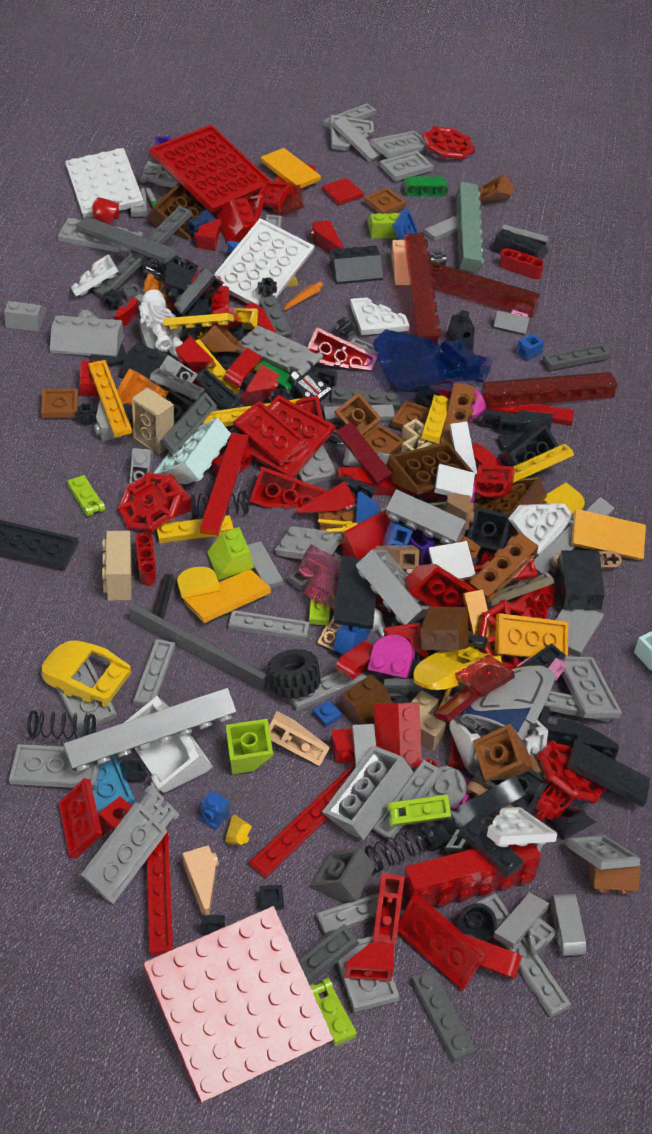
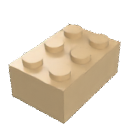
[132,388,174,455]
[102,531,131,601]

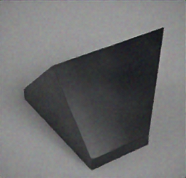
[545,805,596,841]

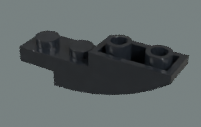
[182,298,212,342]
[481,410,553,435]
[540,718,619,760]

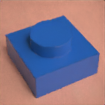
[313,700,342,728]

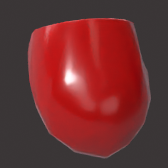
[92,197,119,226]

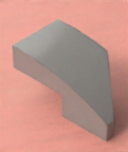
[526,918,558,955]

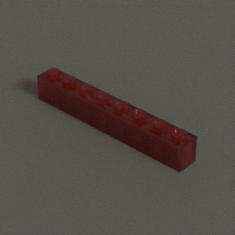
[404,232,441,347]
[411,258,540,318]
[481,372,618,408]

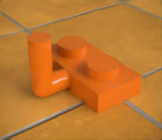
[143,274,169,301]

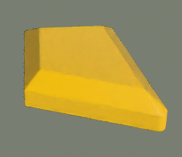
[225,814,252,846]

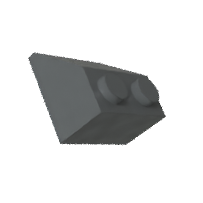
[310,848,376,902]

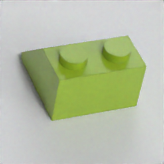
[367,213,401,239]
[207,527,255,580]
[226,719,273,774]

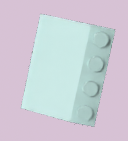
[153,418,231,484]

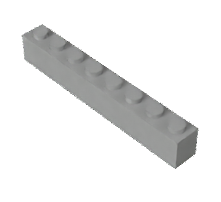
[63,688,236,772]

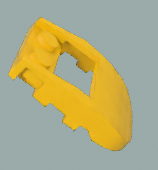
[41,640,131,707]
[414,646,503,690]

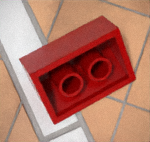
[216,198,257,245]
[342,510,392,559]
[404,564,477,607]
[374,702,422,768]

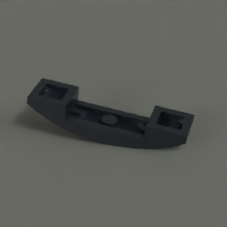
[440,775,526,835]

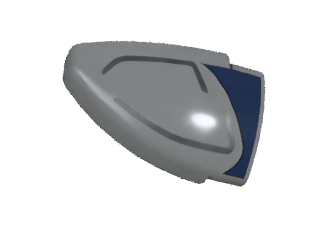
[461,665,556,741]

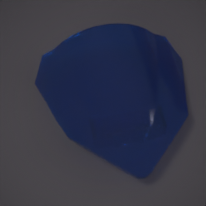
[372,329,493,391]

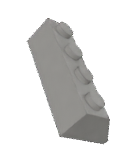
[50,315,124,357]
[386,490,466,545]
[356,549,431,625]
[322,746,414,840]

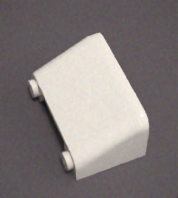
[124,696,213,793]
[449,720,548,775]

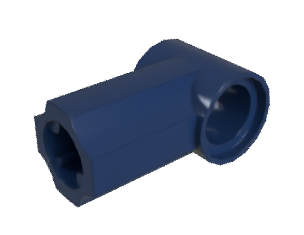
[186,210,216,235]

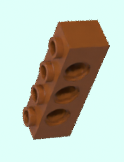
[440,382,477,447]
[469,532,538,605]

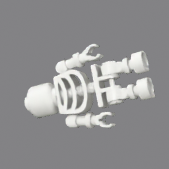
[139,290,183,357]

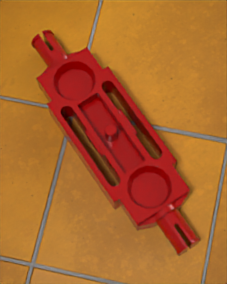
[534,783,575,822]

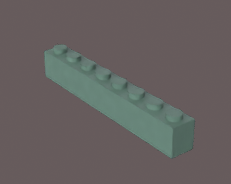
[456,181,484,273]

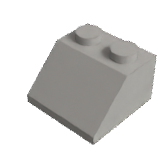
[4,301,47,332]

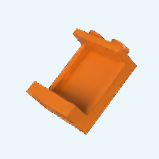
[117,368,168,404]

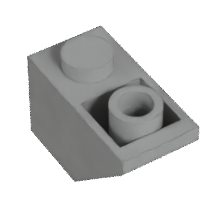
[159,355,198,383]
[130,448,153,484]

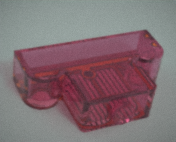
[298,544,340,611]

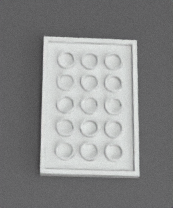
[65,148,144,218]
[215,218,315,307]

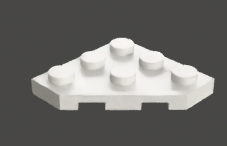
[71,254,118,297]
[350,298,409,335]
[508,503,574,557]
[487,807,557,847]

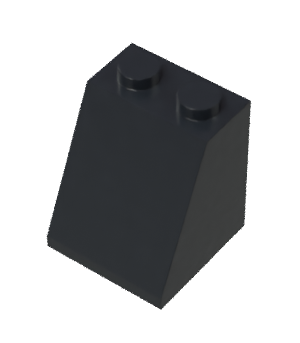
[555,550,605,610]

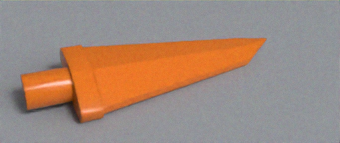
[283,281,323,311]

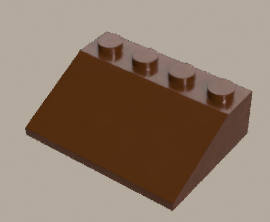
[146,182,218,240]
[386,442,476,495]
[473,477,547,535]

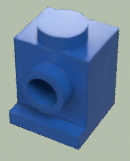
[516,333,544,362]
[199,790,230,830]

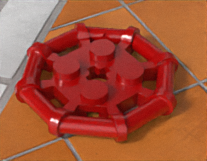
[422,126,475,160]
[117,471,184,533]
[478,599,533,671]
[536,740,607,804]

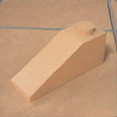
[391,240,411,285]
[269,711,330,766]
[183,845,219,915]

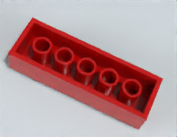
[402,843,541,907]

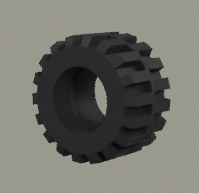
[267,649,321,699]

